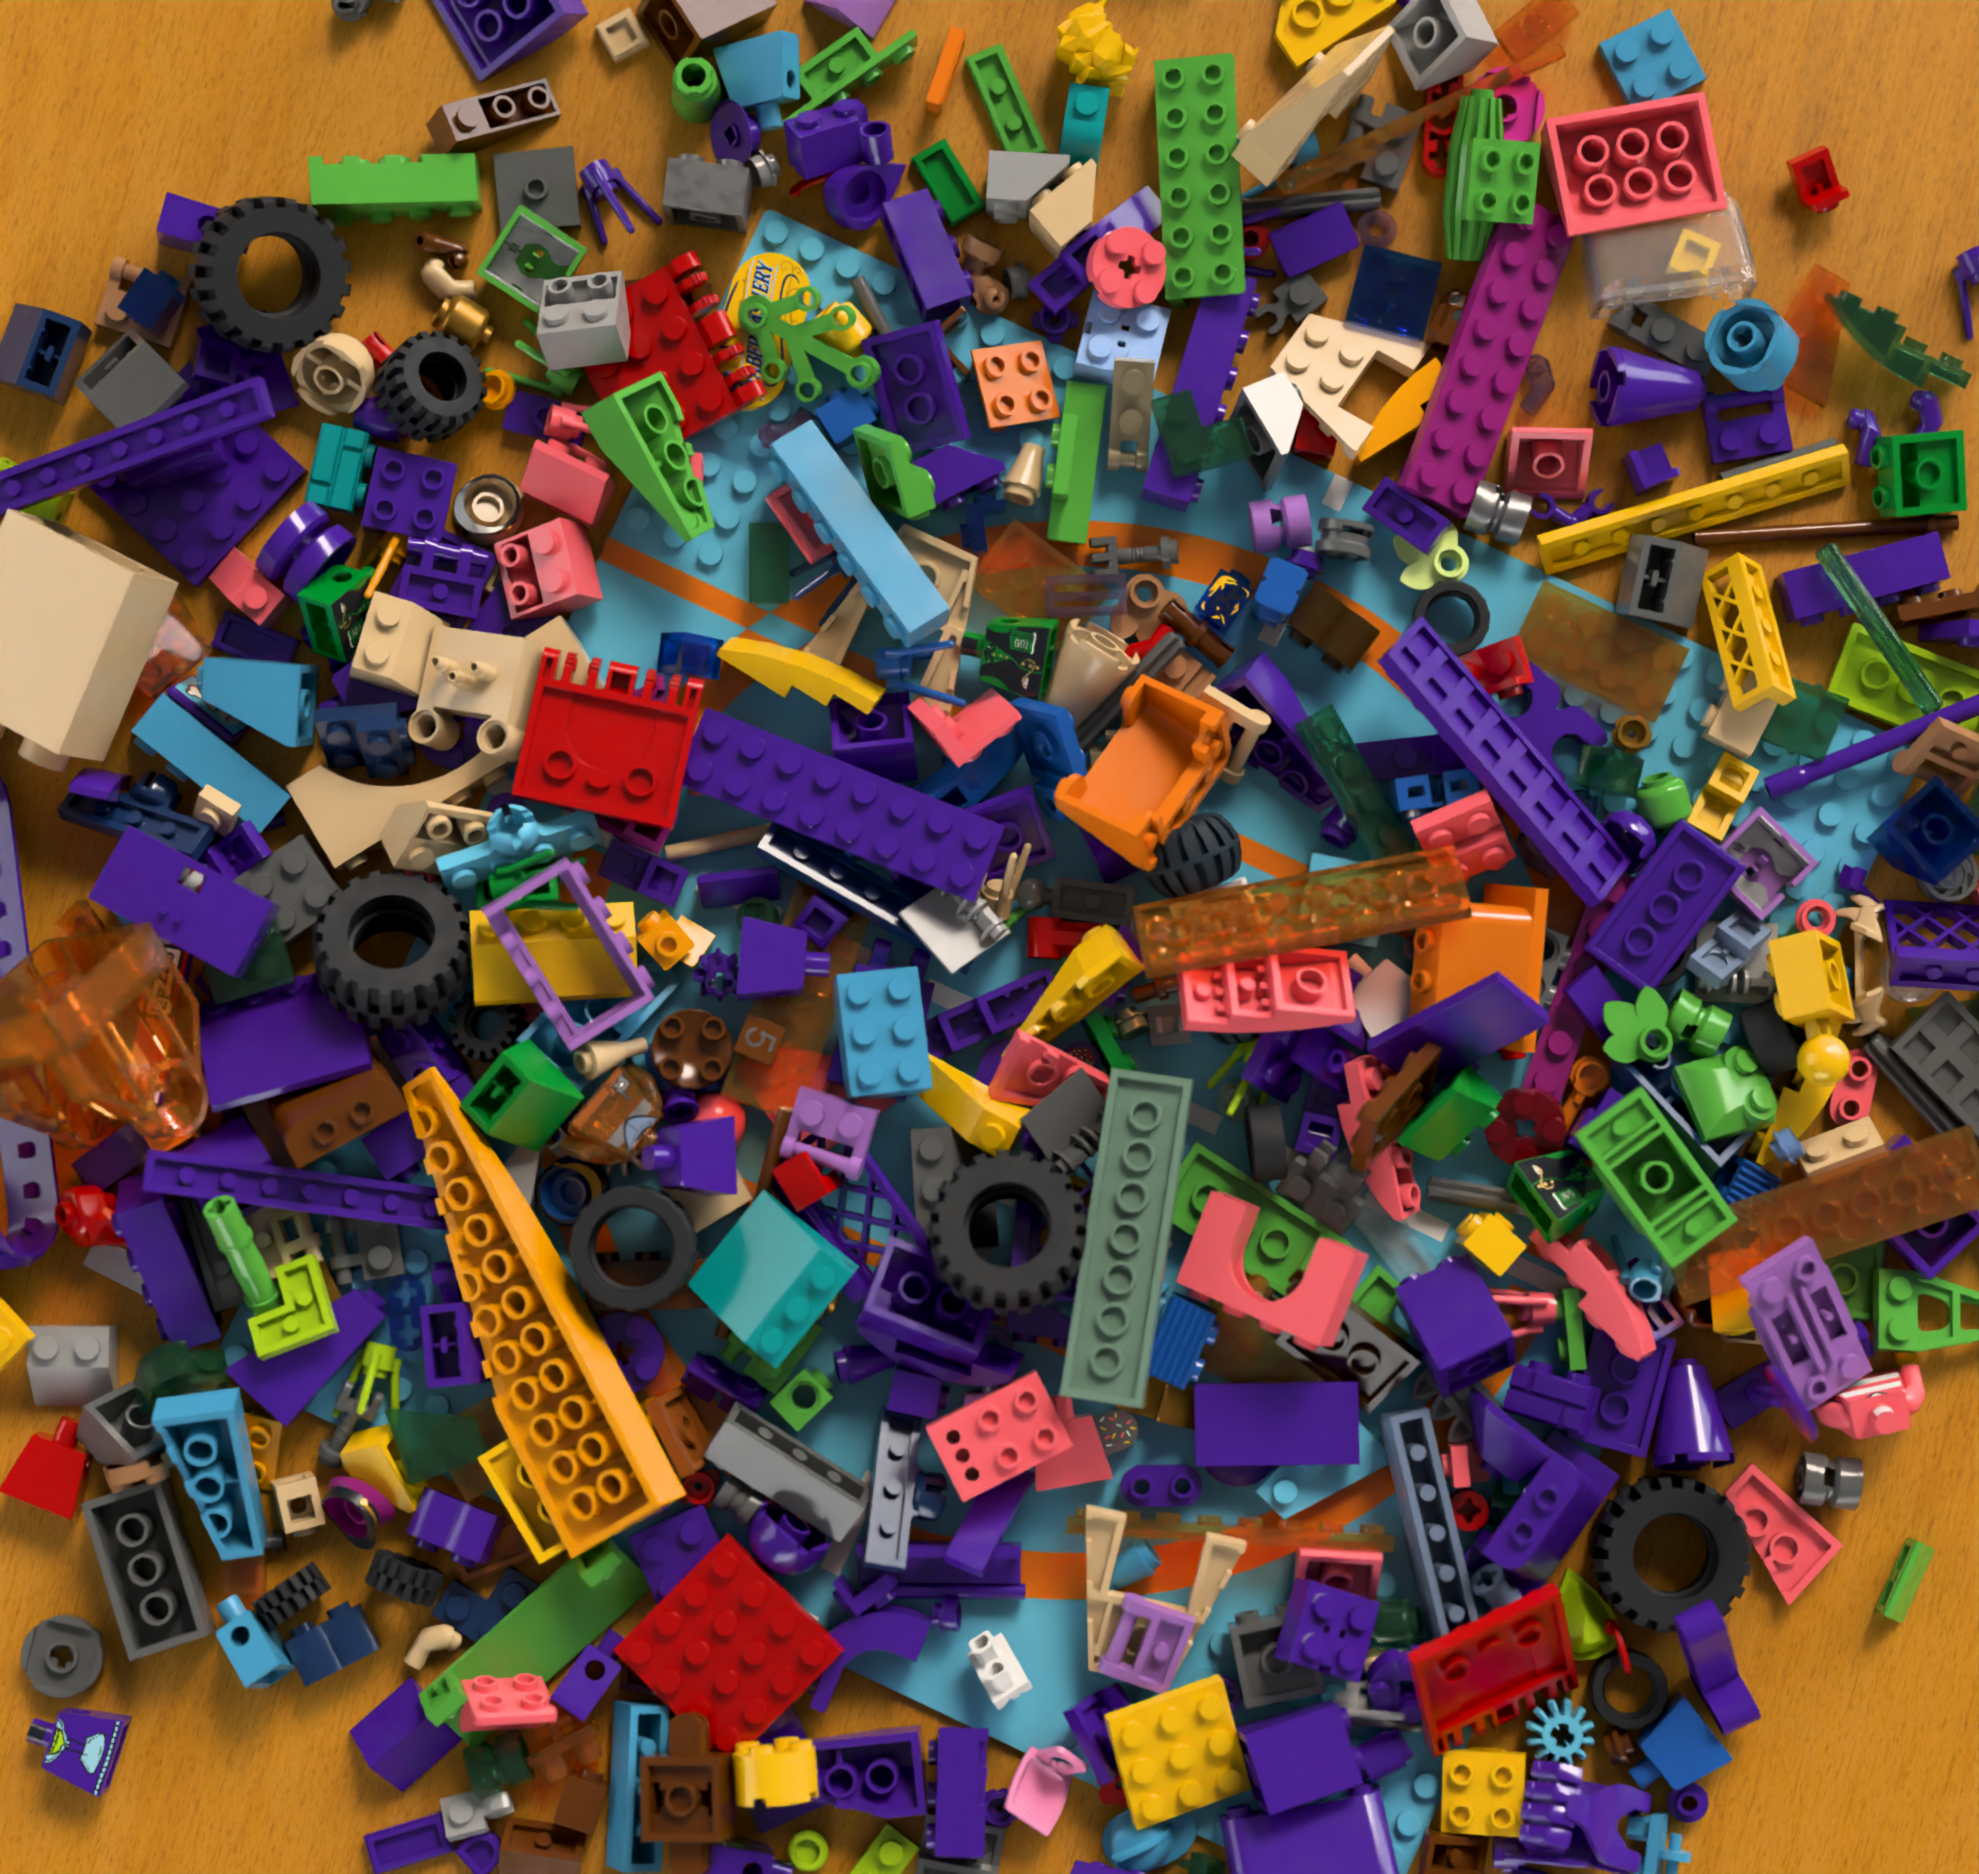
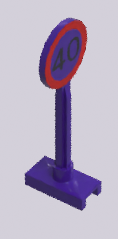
[1714,1358,1819,1441]

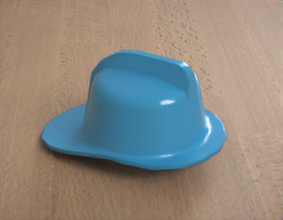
[1102,1810,1197,1873]

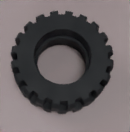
[188,196,352,353]
[312,869,471,1030]
[928,1150,1087,1316]
[1589,1473,1752,1634]

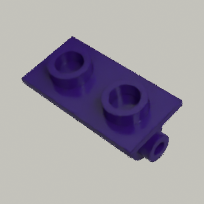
[680,1351,768,1413]

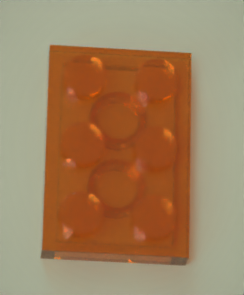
[973,518,1111,654]

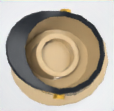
[453,474,525,546]

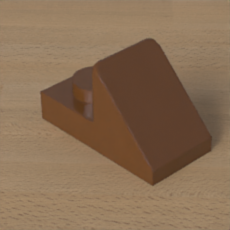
[1418,1826,1489,1874]

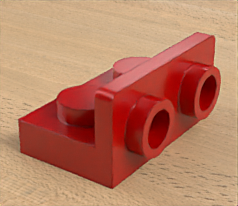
[1458,636,1535,701]

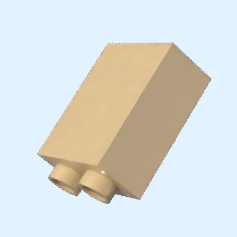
[0,509,179,772]

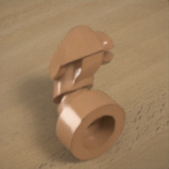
[960,233,1010,315]

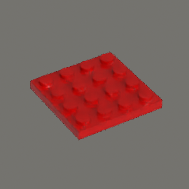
[613,1532,845,1752]

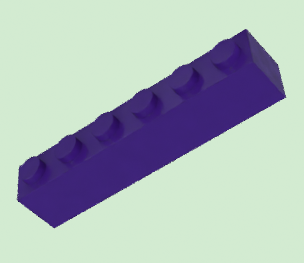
[1139,276,1261,513]

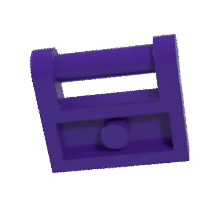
[1700,384,1793,466]

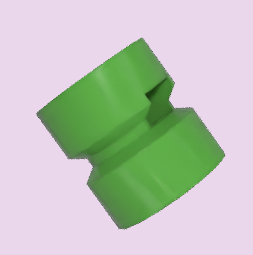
[1666,988,1733,1059]

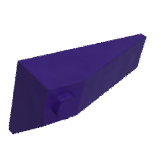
[773,1725,927,1818]

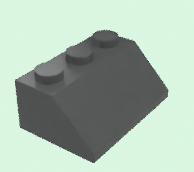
[910,1127,999,1251]

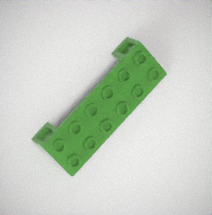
[1154,53,1246,308]
[418,1538,650,1747]

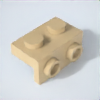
[1797,1116,1888,1185]

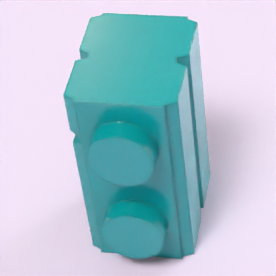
[304,423,378,516]

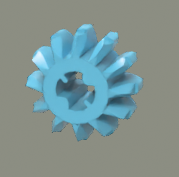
[1525,1698,1595,1766]

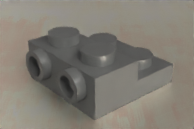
[1227,1602,1326,1709]

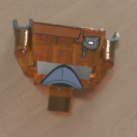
[544,1057,663,1165]

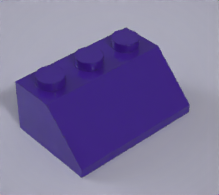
[855,1236,994,1367]

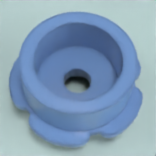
[1769,1127,1806,1165]

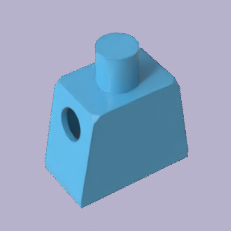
[713,30,800,132]
[216,1594,296,1689]

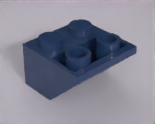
[0,303,92,406]

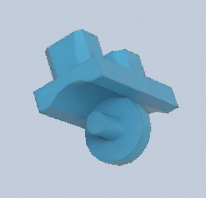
[1627,1811,1692,1874]

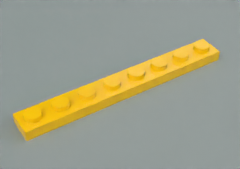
[1537,443,1851,576]

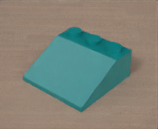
[687,1189,859,1369]

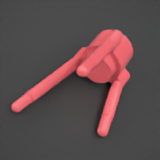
[544,401,607,466]
[1487,1287,1557,1339]

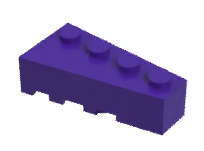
[111,1173,223,1353]

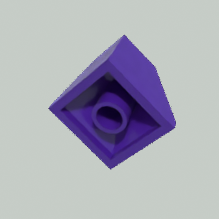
[829,691,918,783]
[1468,1388,1554,1483]

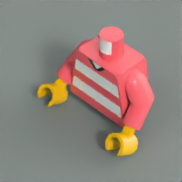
[1814,1352,1925,1439]

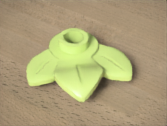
[1393,515,1469,590]

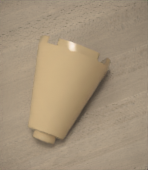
[1042,618,1140,731]

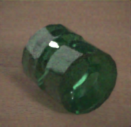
[463,1729,535,1799]

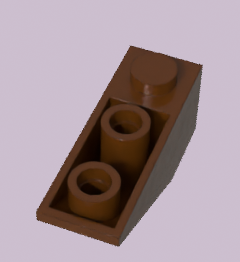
[426,78,561,154]

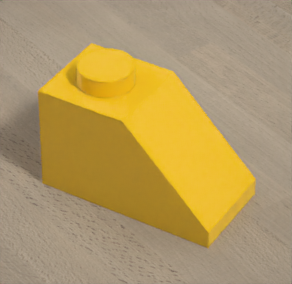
[339,1422,429,1513]

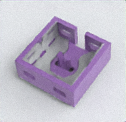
[1719,806,1818,921]

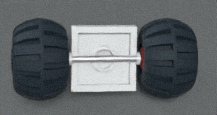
[1143,812,1270,1045]

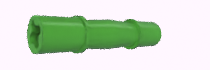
[203,1195,285,1317]

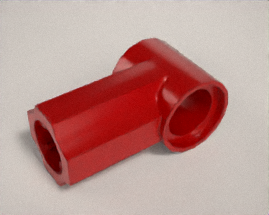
[1026,917,1105,960]

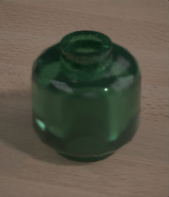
[1371,1597,1423,1652]

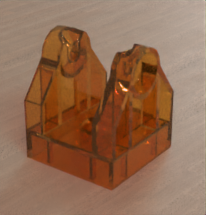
[0,921,209,1150]

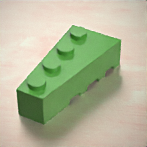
[308,153,483,227]

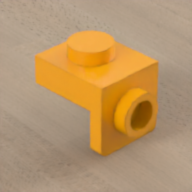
[636,908,695,970]

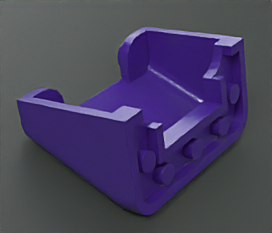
[1218,1780,1399,1874]

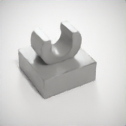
[1147,1003,1192,1047]

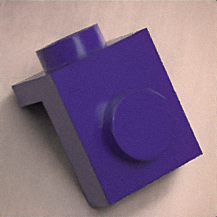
[832,1571,899,1616]

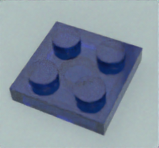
[1344,244,1442,342]

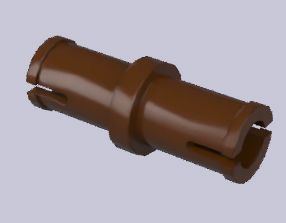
[1158,597,1235,669]

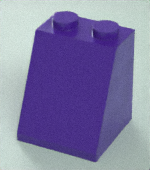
[1395,1253,1516,1399]
[1235,1700,1365,1815]

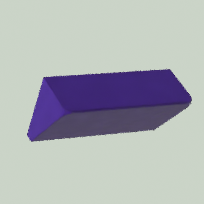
[1268,201,1359,278]
[696,866,782,909]

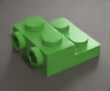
[852,424,936,520]

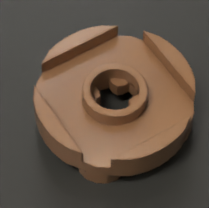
[102,1448,178,1493]

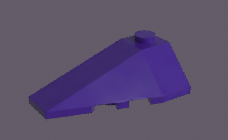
[1214,651,1350,814]

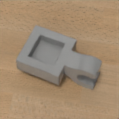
[440,1789,515,1842]

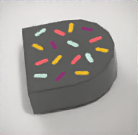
[1092,1409,1139,1456]

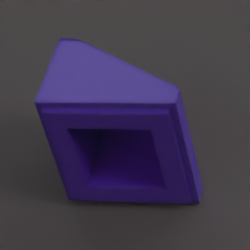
[792,891,854,951]

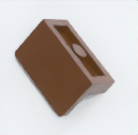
[498,1816,587,1874]

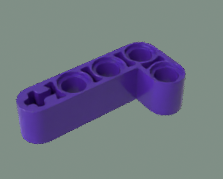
[1673,1598,1761,1736]

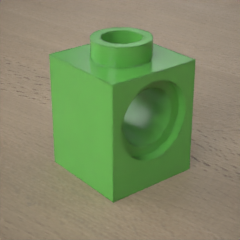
[769,1367,834,1432]

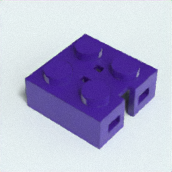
[1274,1578,1380,1683]

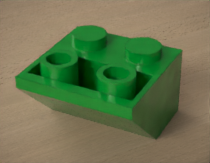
[460,1038,584,1152]

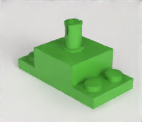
[1573,1086,1738,1269]

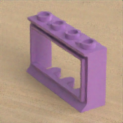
[480,857,656,1051]

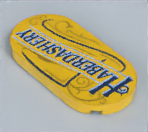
[712,253,811,411]

